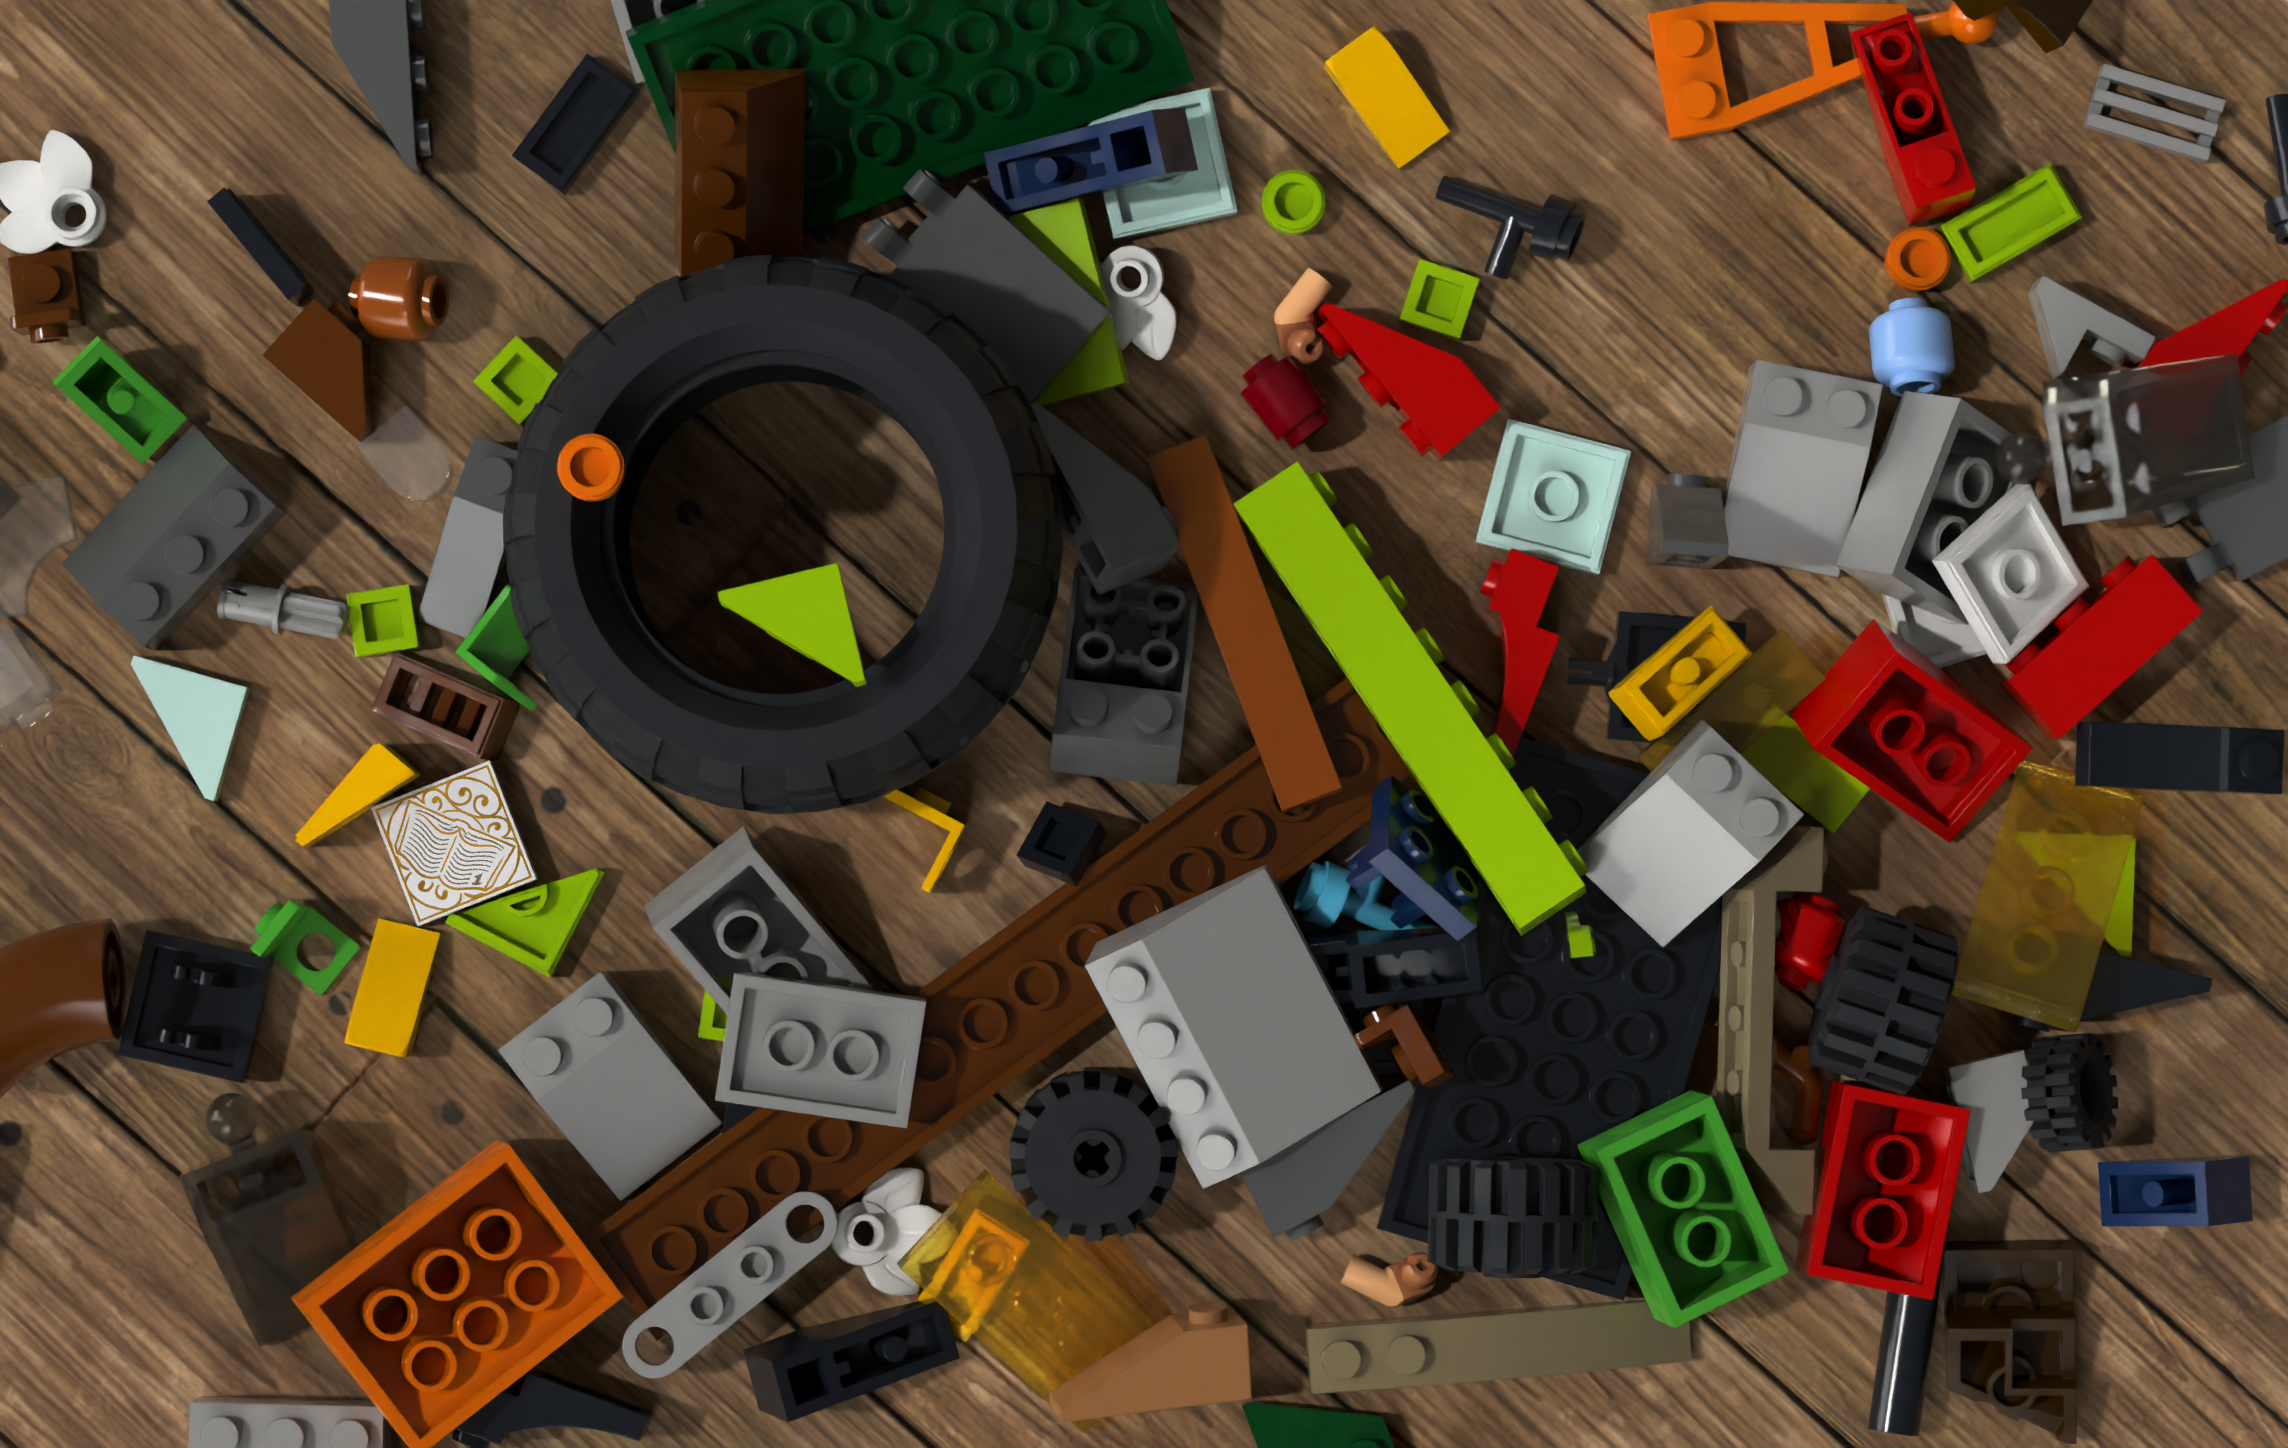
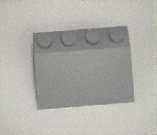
[1085,864,1383,1189]

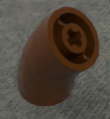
[0,918,126,1098]

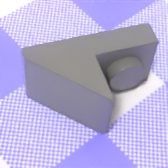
[2028,276,2156,379]

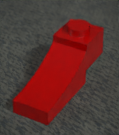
[1479,548,1560,756]

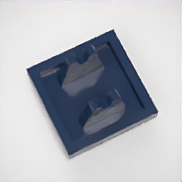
[1346,775,1479,941]

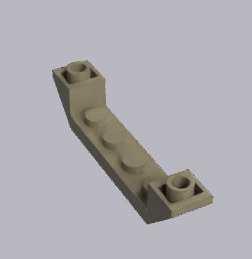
[1717,827,1828,1215]

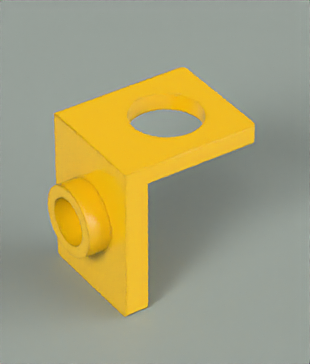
[883,786,966,893]

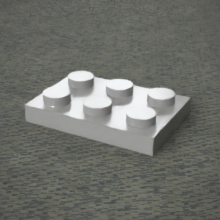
[715,970,927,1128]

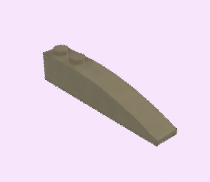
[1305,1299,1692,1394]

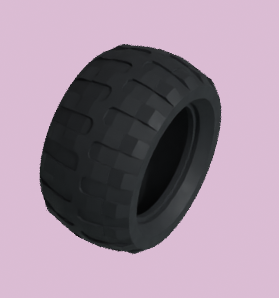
[503,255,1063,814]

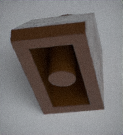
[263,298,375,445]

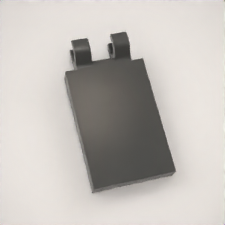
[861,169,1114,404]
[2150,415,2288,585]

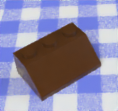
[675,69,805,277]

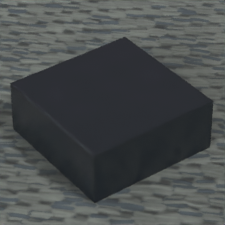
[1016,801,1107,887]

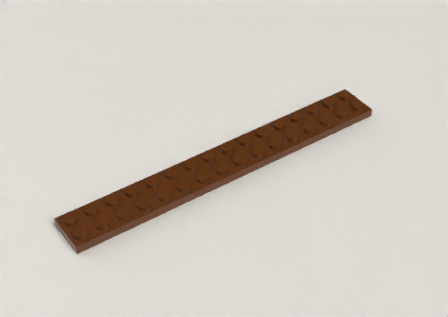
[582,678,1485,1341]

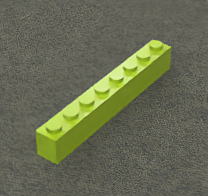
[1234,461,1589,936]

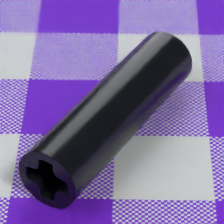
[1868,1244,1946,1436]

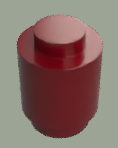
[1240,353,1332,450]

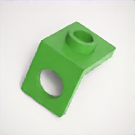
[455,585,537,711]
[250,899,361,995]

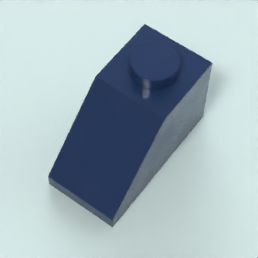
[2098,1157,2253,1226]

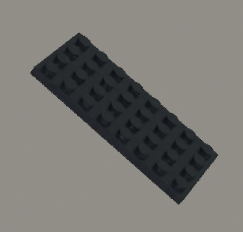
[1376,737,1723,1301]

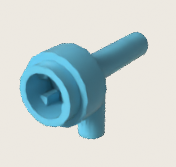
[1293,861,1438,931]

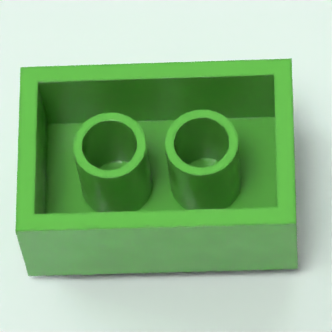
[1577,1090,1789,1328]

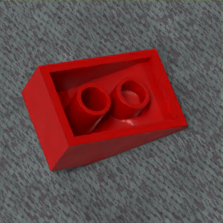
[1791,619,2033,843]

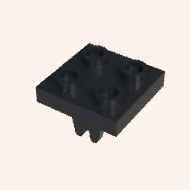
[118,930,275,1083]

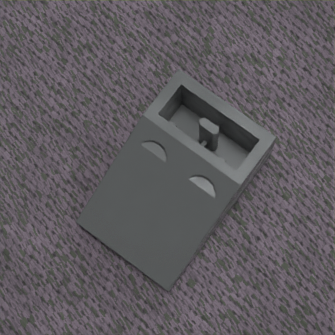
[1049,569,1199,786]

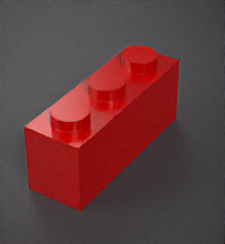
[1999,554,2203,741]

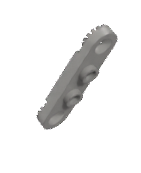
[622,1191,839,1378]

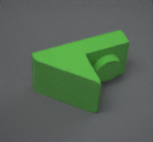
[53,336,187,464]

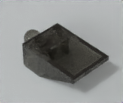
[1995,353,2255,526]
[179,1093,358,1347]

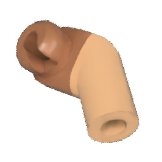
[1274,268,1333,364]
[1340,1252,1438,1308]

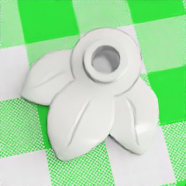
[0,130,107,254]
[1099,245,1177,361]
[831,1167,957,1296]

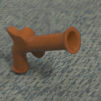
[1712,1015,1822,1144]

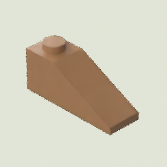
[1049,1302,1252,1422]

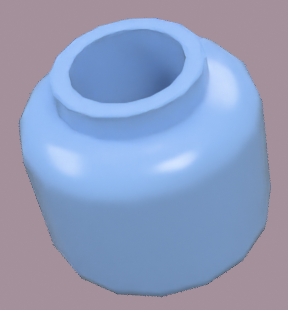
[1869,298,1955,397]

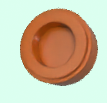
[1884,227,1951,293]
[557,434,626,502]

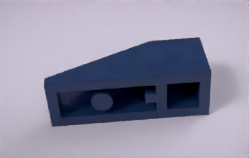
[984,107,1198,214]

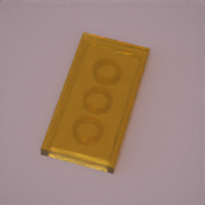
[1952,760,2144,1033]
[897,1169,1155,1433]

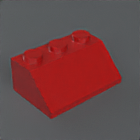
[1794,1081,1971,1300]

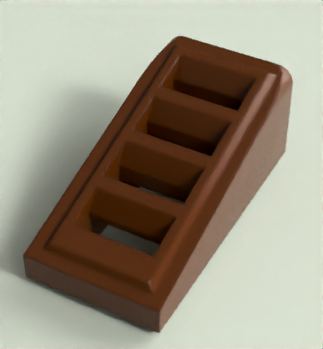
[371,652,520,762]

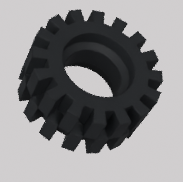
[2021,1033,2118,1152]

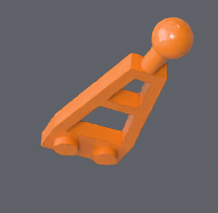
[1647,1,1998,141]

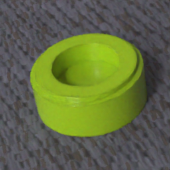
[1261,170,1325,236]

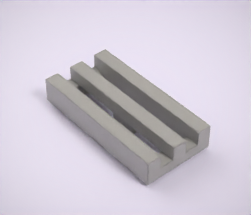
[2082,64,2226,164]

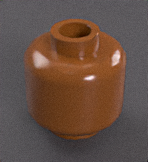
[349,256,449,341]

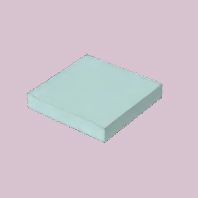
[1087,88,1238,241]
[1475,419,1631,575]

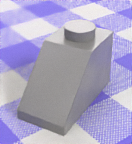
[1940,1049,2033,1194]

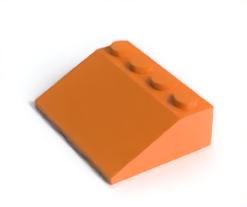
[291,1140,623,1448]

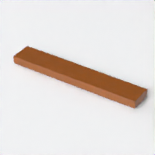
[1146,434,1343,813]

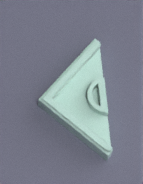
[131,655,250,801]

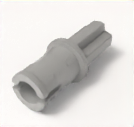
[217,578,348,639]

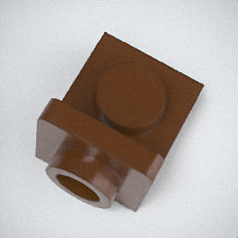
[7,248,86,344]
[1353,1003,1456,1088]

